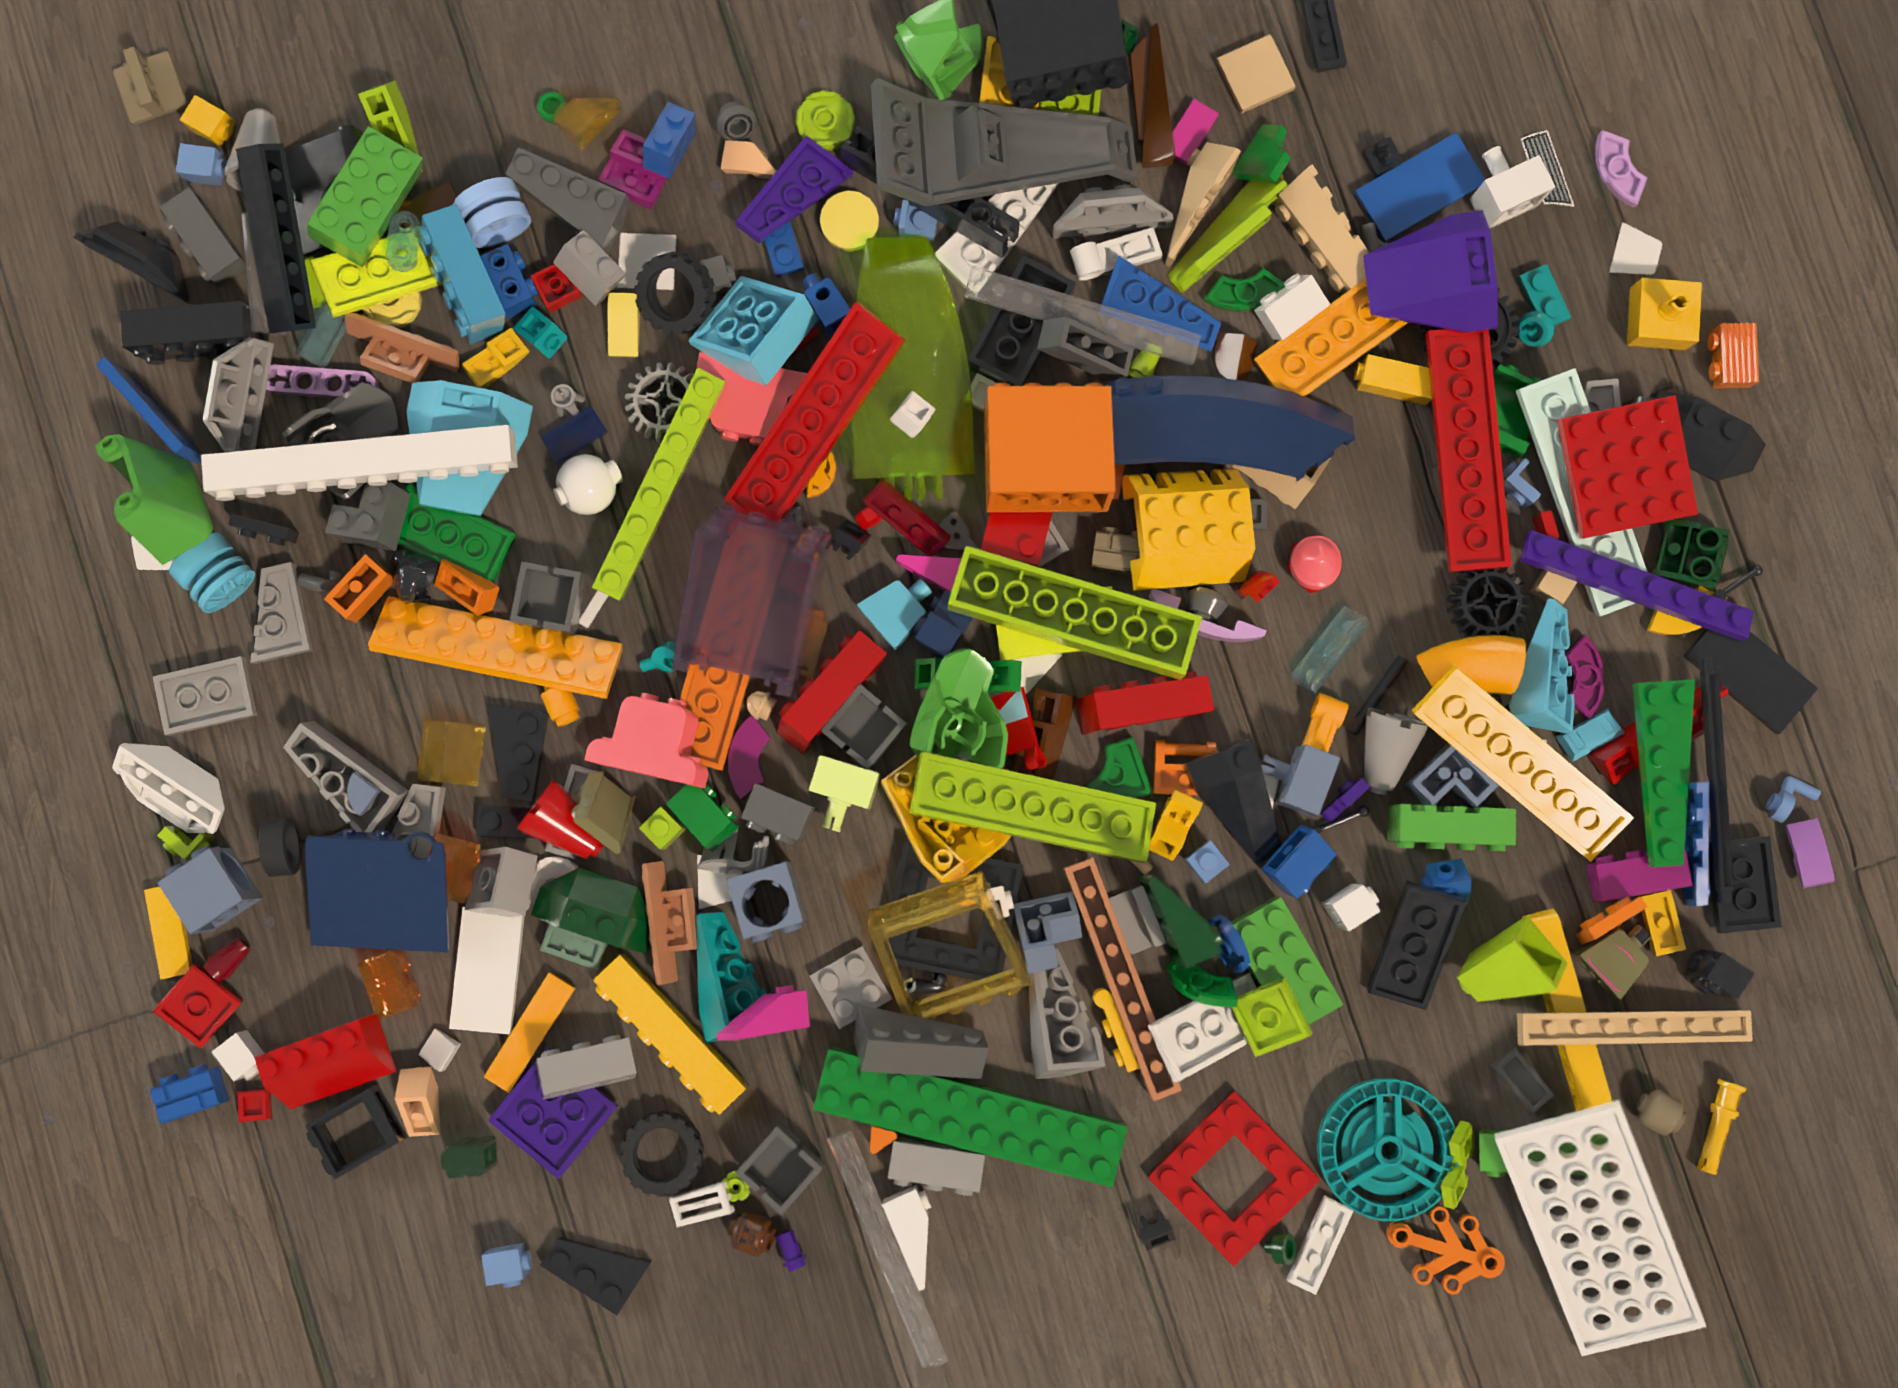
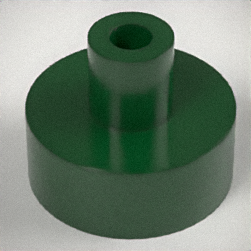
[1264,1233,1296,1265]

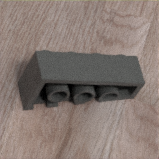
[505,147,632,255]
[853,1005,989,1079]

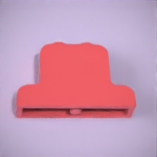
[697,352,808,447]
[584,693,708,789]

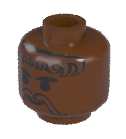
[728,1210,776,1256]

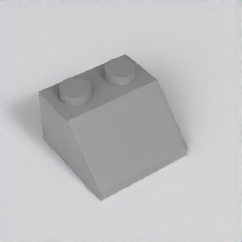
[465,847,538,917]

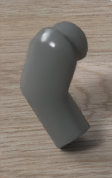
[1360,223,1391,253]
[297,569,345,592]

